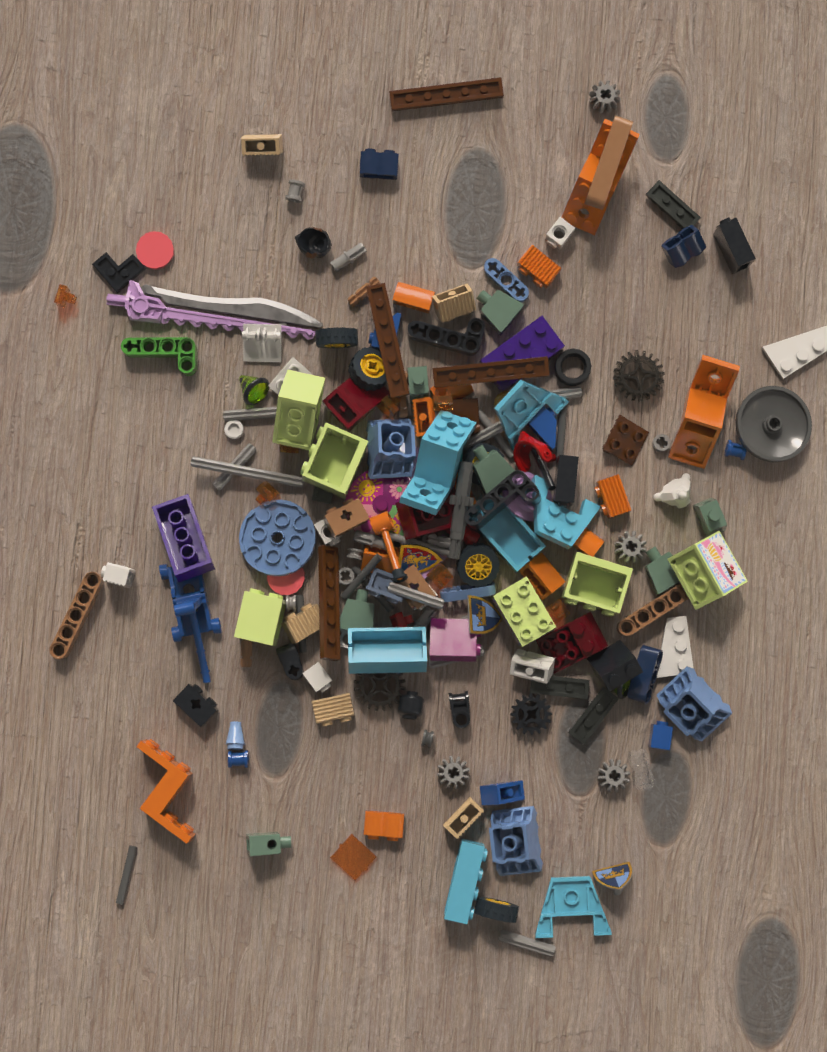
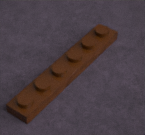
[389,77,504,112]
[366,283,410,399]
[432,356,550,388]
[318,545,341,661]

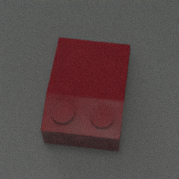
[395,487,455,540]

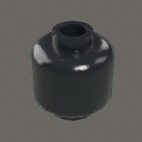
[398,691,424,720]

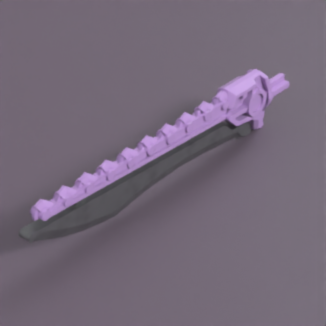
[106,280,323,340]

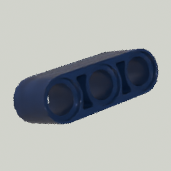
[627,645,663,704]

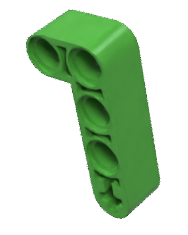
[121,337,197,376]

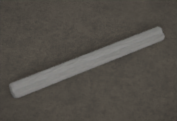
[191,457,304,488]

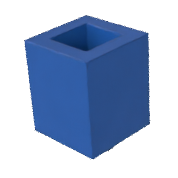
[648,721,673,750]

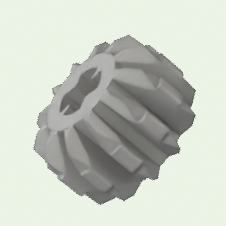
[589,80,621,113]
[614,531,647,563]
[437,756,470,789]
[597,759,631,792]

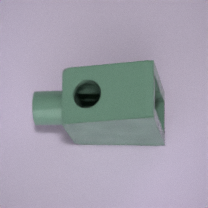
[476,290,524,336]
[407,366,429,404]
[473,445,515,494]
[693,498,727,537]
[644,546,680,595]
[340,589,374,630]
[246,832,291,856]

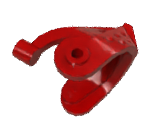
[513,431,556,472]

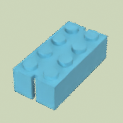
[471,495,546,573]
[348,627,427,674]
[444,838,488,924]

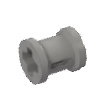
[285,180,306,203]

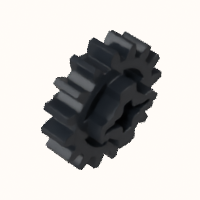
[510,693,552,735]

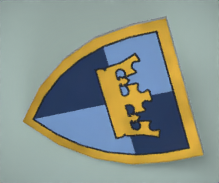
[462,595,503,634]
[592,862,633,895]

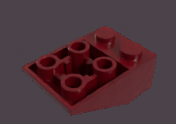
[322,378,390,432]
[536,611,608,674]

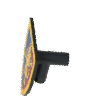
[398,544,442,573]

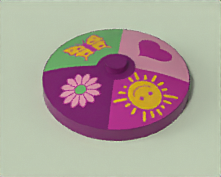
[345,470,412,543]

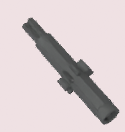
[448,462,474,559]

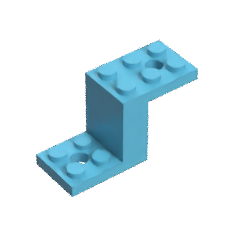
[399,410,476,515]

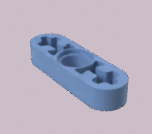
[484,258,529,302]
[440,582,496,602]

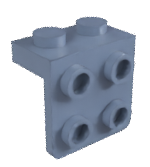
[365,568,405,605]

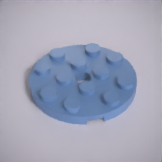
[239,500,316,576]

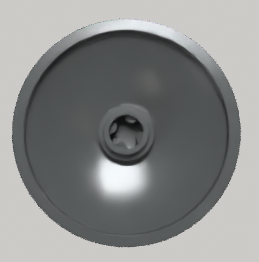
[735,386,812,462]

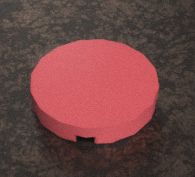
[136,231,174,270]
[267,567,305,595]

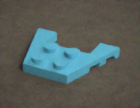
[494,380,569,451]
[531,475,600,549]
[535,876,612,938]

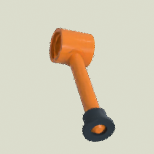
[369,511,408,583]

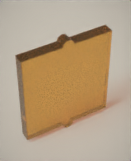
[330,834,377,880]

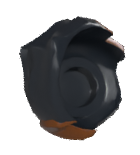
[295,226,332,259]

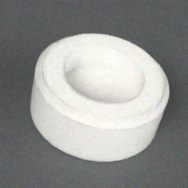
[224,420,244,439]

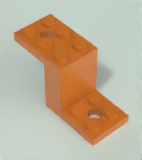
[561,119,640,236]
[668,355,740,469]
[136,739,196,844]

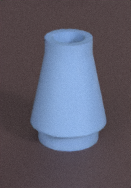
[226,721,245,750]

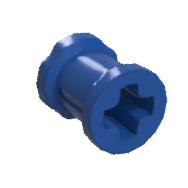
[724,440,747,460]
[228,750,249,768]

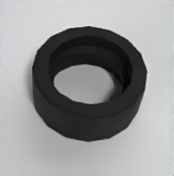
[554,348,592,386]

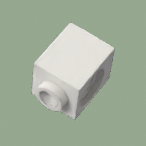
[545,217,575,250]
[314,520,343,547]
[302,662,333,693]

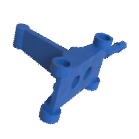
[159,564,222,683]

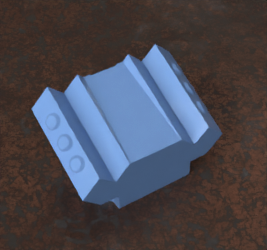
[366,418,416,479]
[657,667,732,741]
[489,806,543,876]

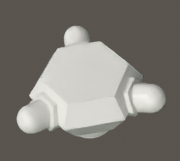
[653,473,691,508]

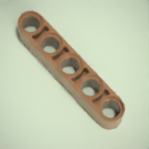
[585,115,633,210]
[50,572,104,659]
[617,583,689,636]

